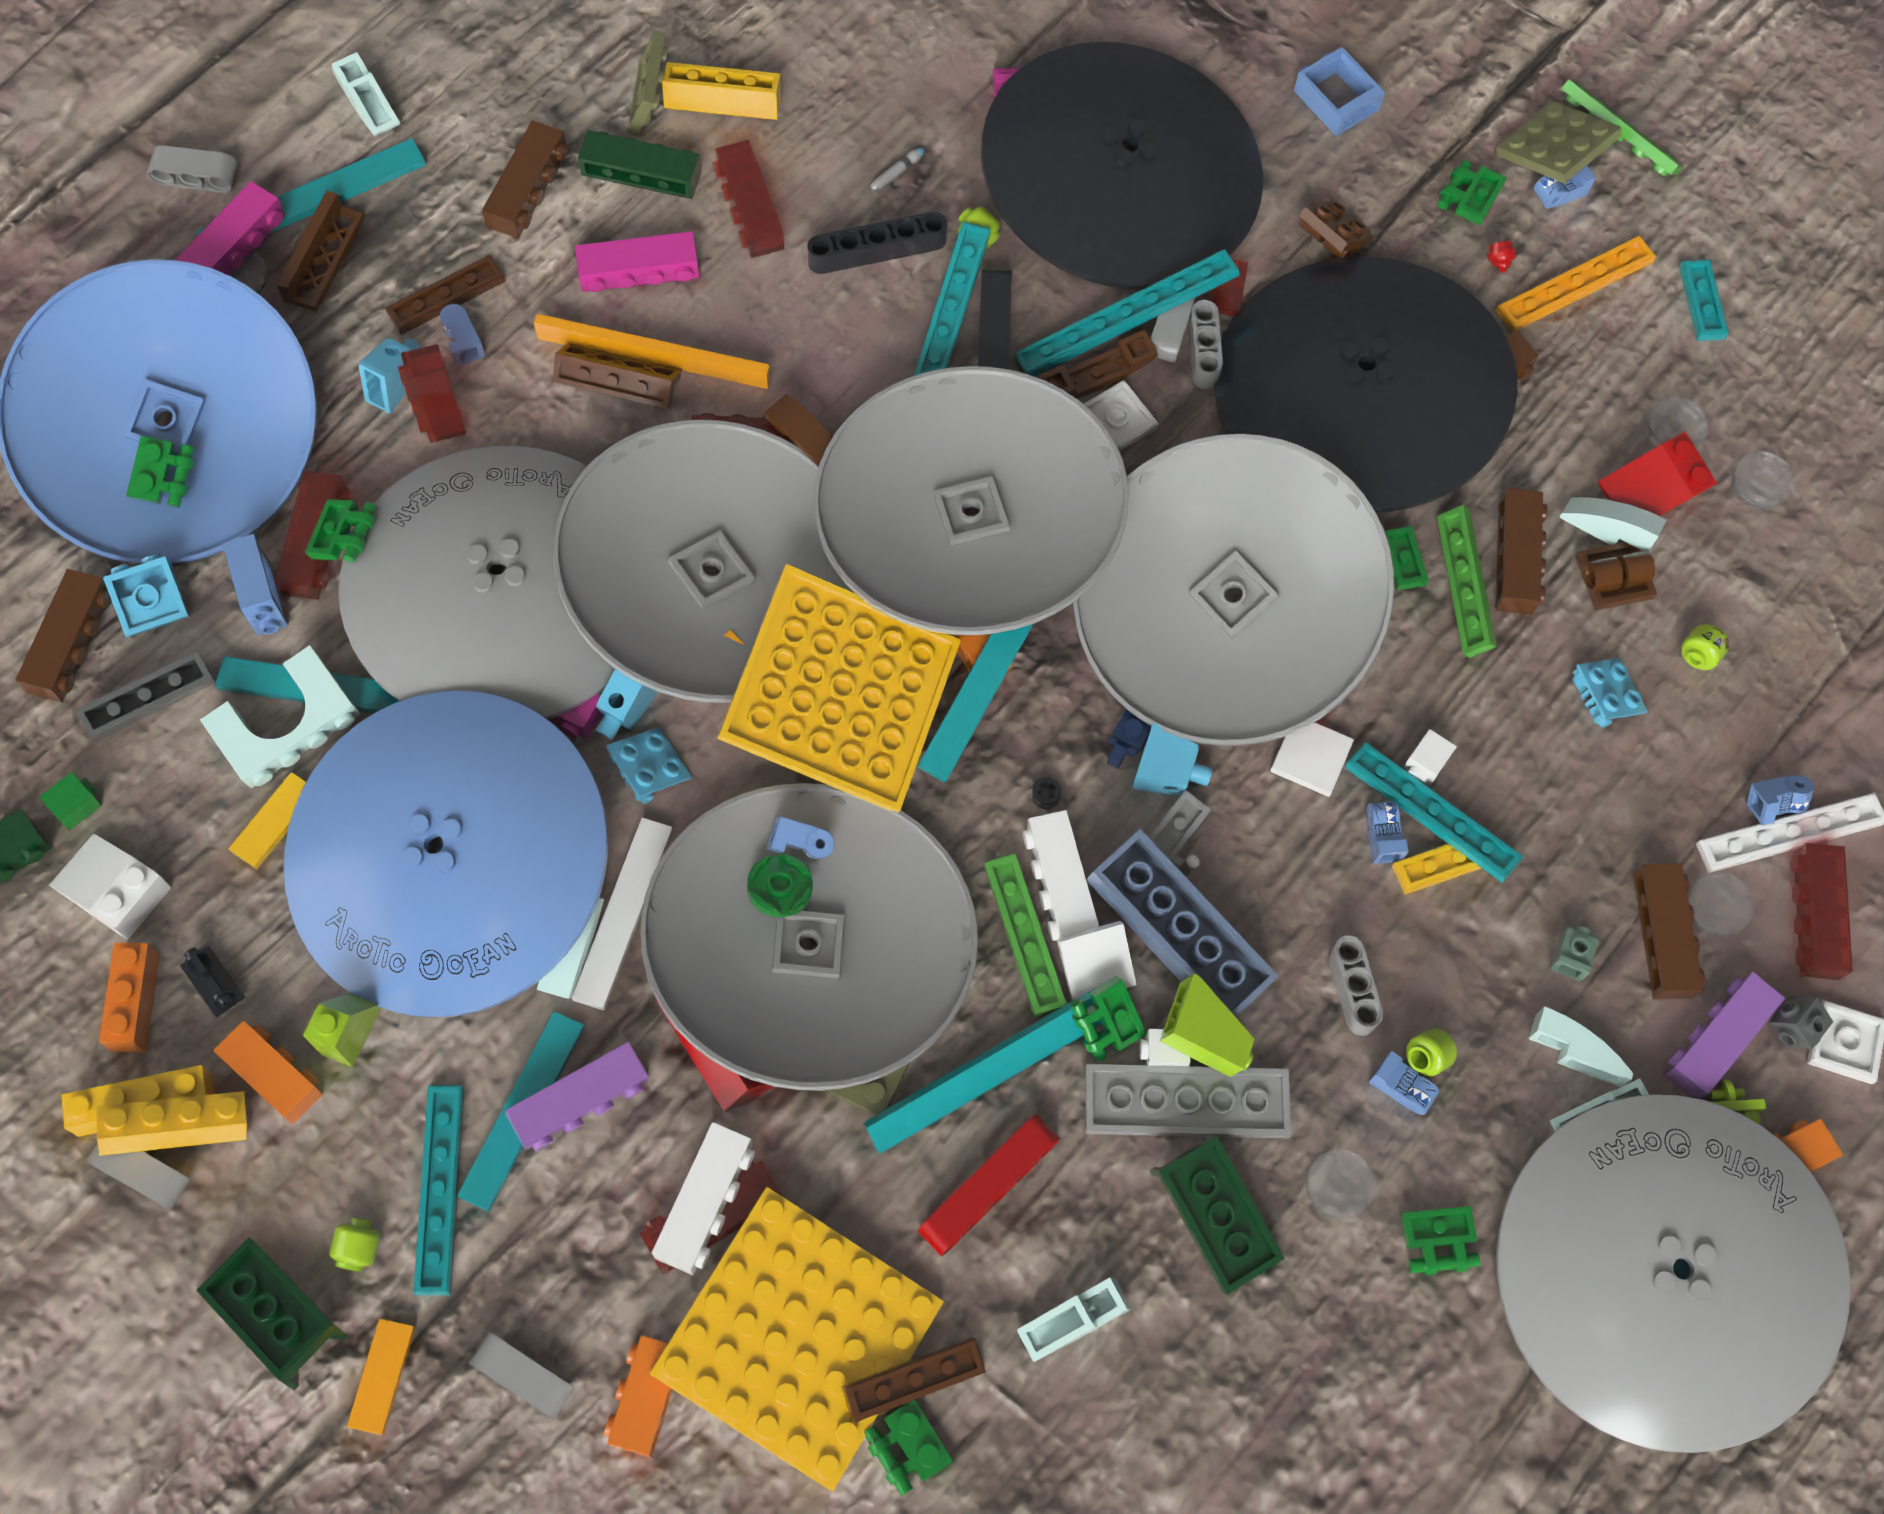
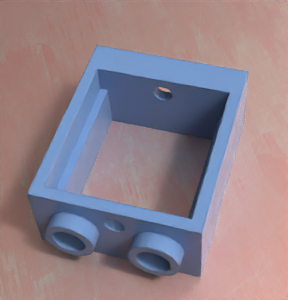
[1294,47,1385,137]
[222,534,288,635]

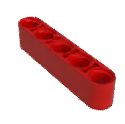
[917,1114,1061,1257]

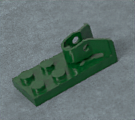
[1150,1135,1285,1295]
[196,1237,348,1391]

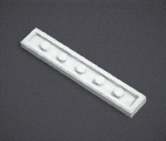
[1696,792,1884,873]
[572,818,673,1011]

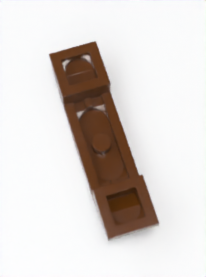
[1036,330,1158,398]
[763,394,833,467]

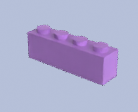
[1664,972,1785,1099]
[505,1042,649,1152]

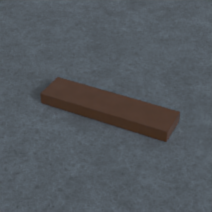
[385,255,506,335]
[841,1337,986,1423]

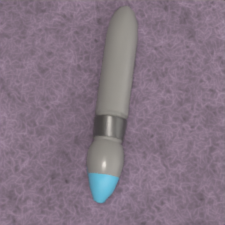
[871,148,924,191]

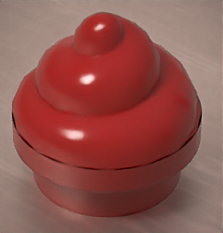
[1487,241,1517,273]

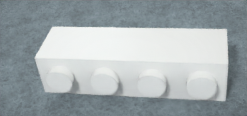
[1023,810,1099,943]
[652,1122,755,1275]

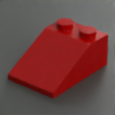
[1597,431,1717,516]

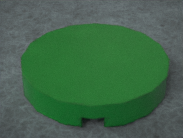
[747,854,813,918]

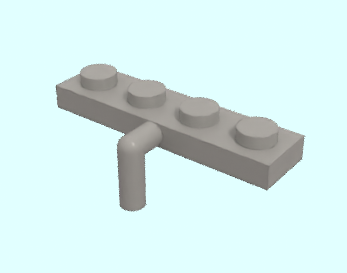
[1149,790,1211,876]

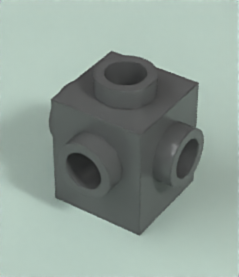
[1770,995,1833,1049]

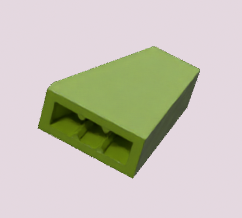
[1160,974,1255,1077]
[303,993,381,1067]

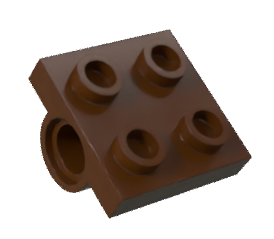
[1299,200,1373,258]
[1575,542,1657,611]

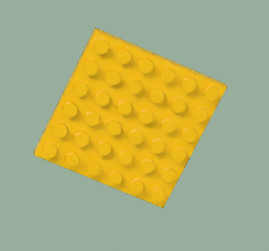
[717,564,961,812]
[649,1187,944,1492]

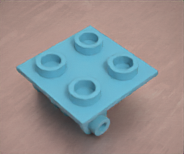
[1572,658,1648,728]
[606,727,692,804]

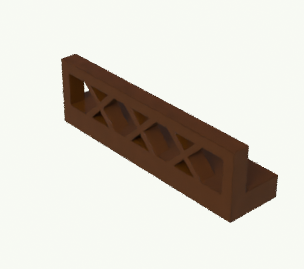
[276,190,365,312]
[552,344,682,409]

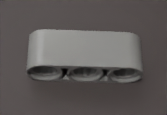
[147,145,238,192]
[1150,297,1196,363]
[1188,300,1223,390]
[1329,935,1383,1036]
[85,1143,191,1210]
[469,1332,575,1420]

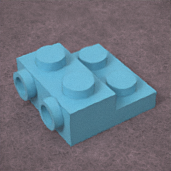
[103,554,190,638]

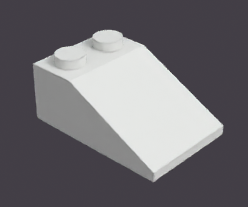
[49,833,171,940]

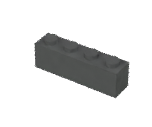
[75,651,216,742]

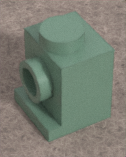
[1549,926,1599,982]

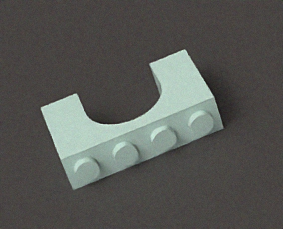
[200,645,360,788]

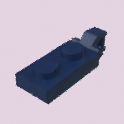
[1107,709,1152,769]

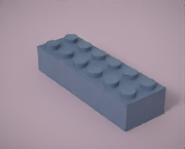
[1086,829,1279,1017]

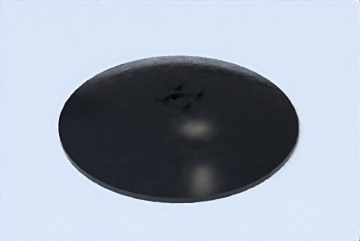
[981,42,1263,289]
[1214,256,1518,513]

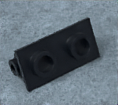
[180,946,246,1018]

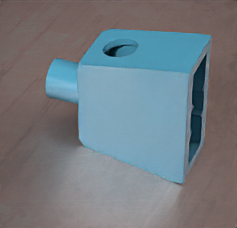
[359,338,421,414]
[596,669,658,740]
[1132,723,1213,796]

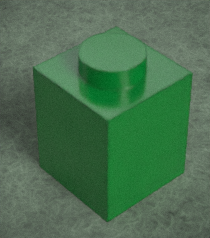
[39,772,102,831]

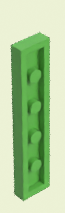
[1562,79,1684,176]
[1437,505,1497,658]
[984,854,1067,1018]

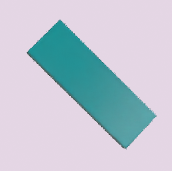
[1679,260,1729,341]

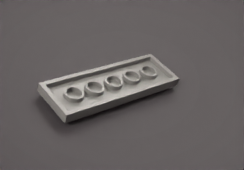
[1085,1064,1291,1139]

